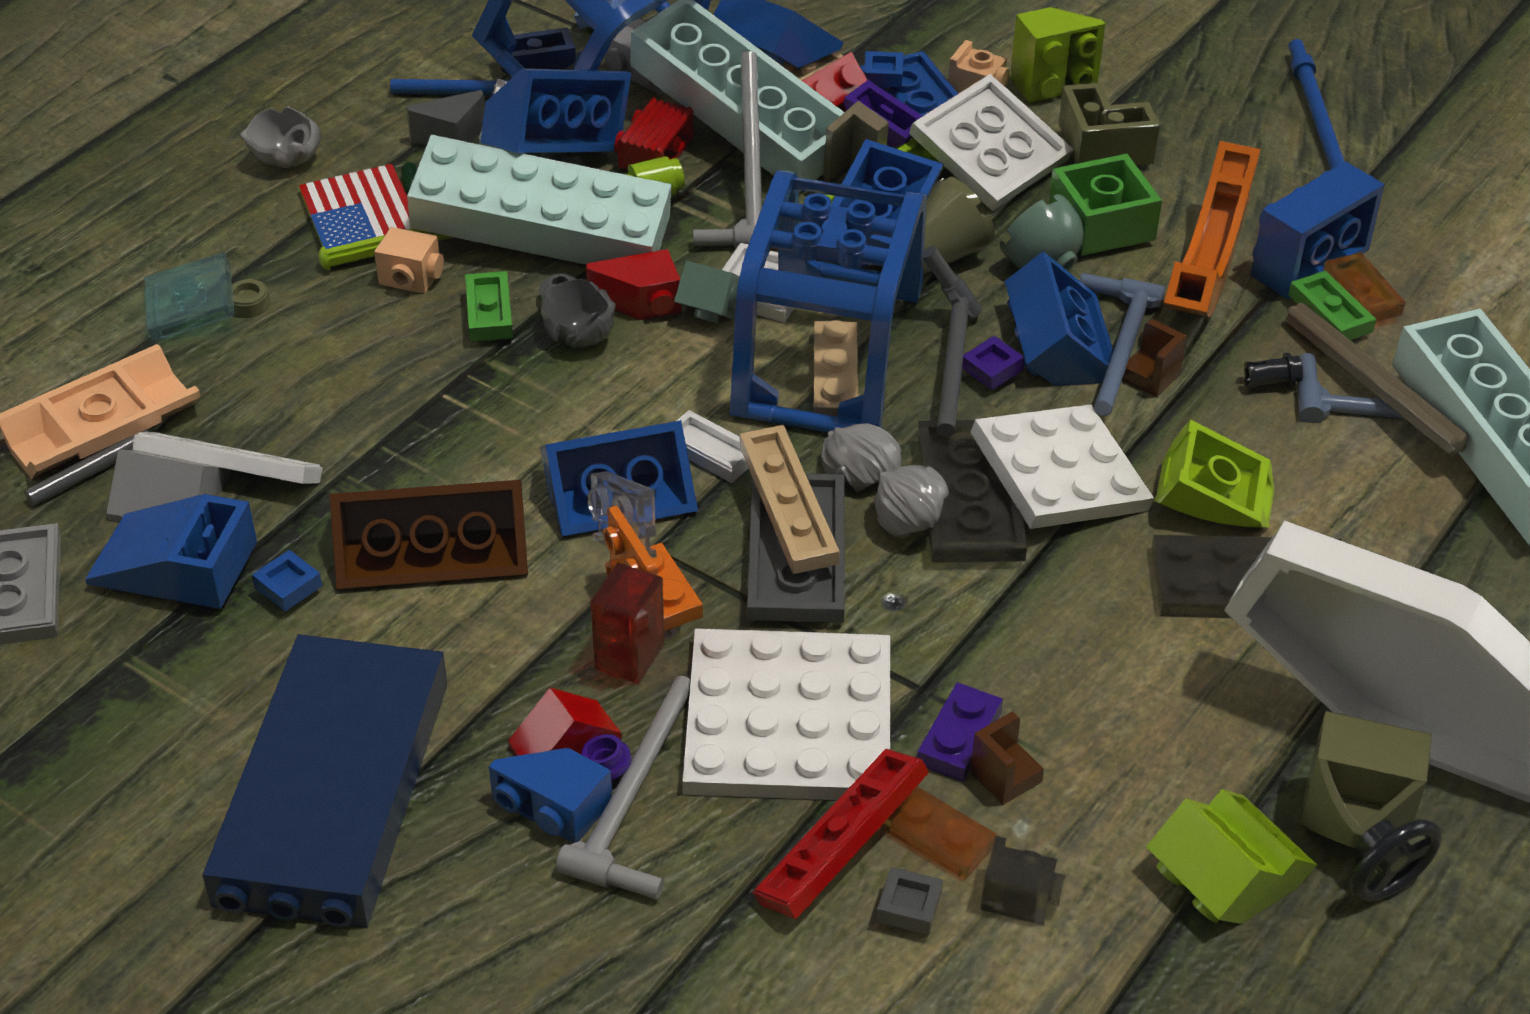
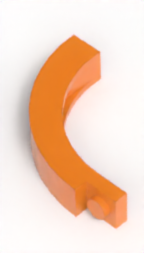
[1164,141,1260,317]

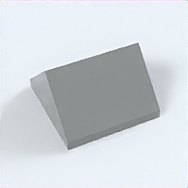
[106,449,232,522]

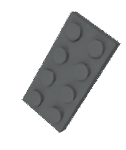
[747,473,845,622]

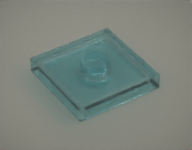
[144,252,235,341]

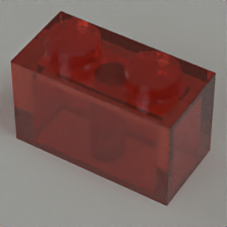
[590,562,665,684]

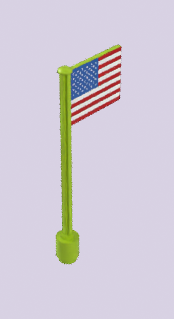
[299,156,685,270]

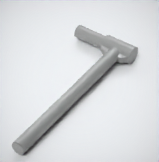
[693,51,762,248]
[556,676,691,900]

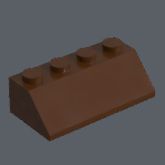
[329,480,528,589]

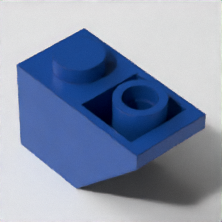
[488,748,612,843]

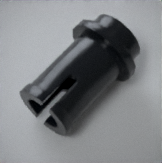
[1244,353,1303,389]

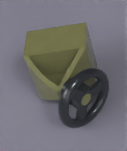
[1300,711,1442,902]

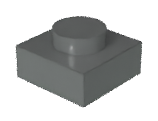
[877,867,943,935]

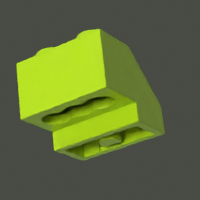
[1146,789,1317,924]

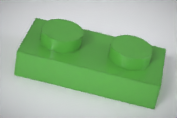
[1288,270,1376,340]
[465,271,513,342]

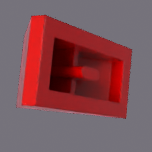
[508,687,622,756]

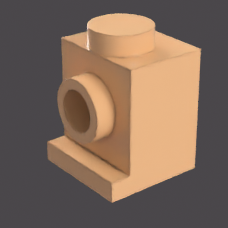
[948,40,1010,94]

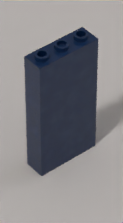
[202,634,448,928]

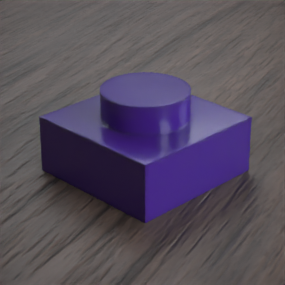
[962,336,1024,390]

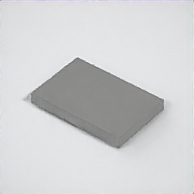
[0,523,61,644]

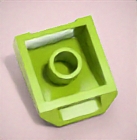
[1153,419,1274,528]

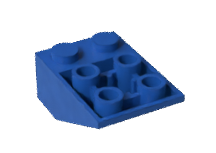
[85,494,257,609]

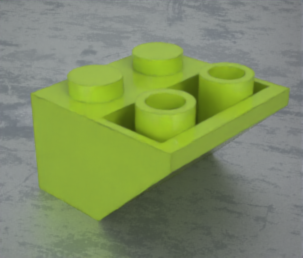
[1010,7,1105,103]

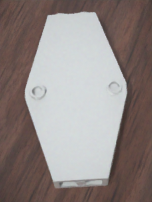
[1224,521,1530,803]

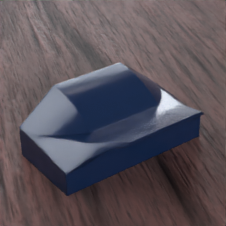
[500,27,576,76]

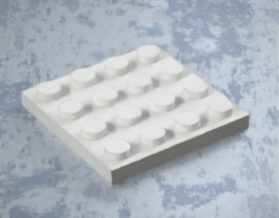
[683,628,890,800]

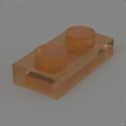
[1323,252,1406,322]
[880,786,997,880]

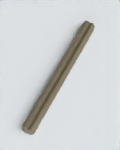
[1286,303,1468,455]

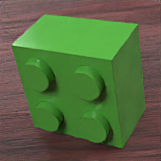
[1049,154,1162,256]

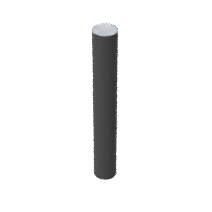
[24,429,149,507]

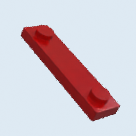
[753,748,929,919]

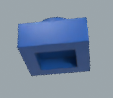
[864,51,904,88]
[252,550,322,612]

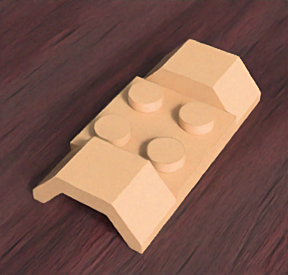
[0,344,201,479]

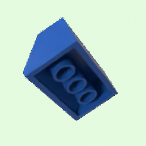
[480,69,631,153]

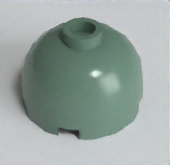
[999,194,1084,271]

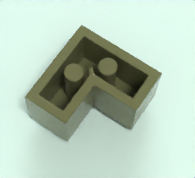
[1058,83,1160,166]

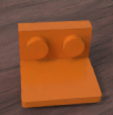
[603,505,703,636]

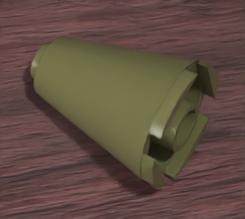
[879,177,995,275]

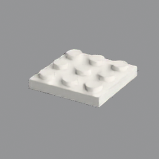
[909,74,1074,211]
[970,404,1154,529]

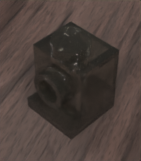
[981,836,1066,925]

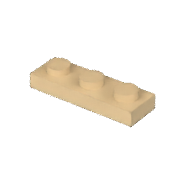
[813,320,858,416]

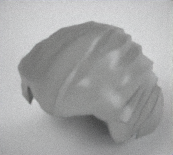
[240,105,321,168]
[820,423,902,492]
[874,465,949,539]

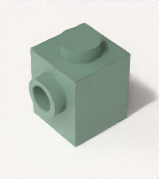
[674,260,740,324]

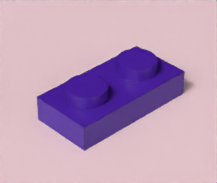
[917,682,1003,782]

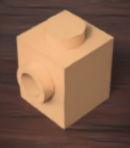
[374,227,444,294]

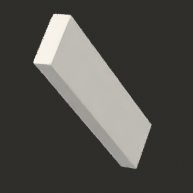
[132,432,323,484]

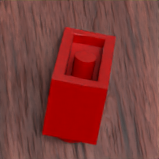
[586,249,682,320]

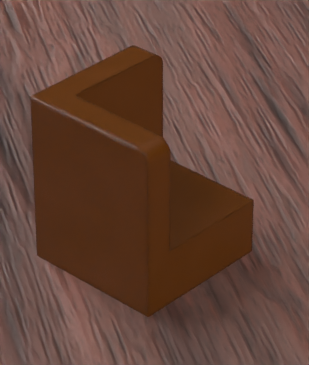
[1122,319,1187,397]
[970,712,1044,805]

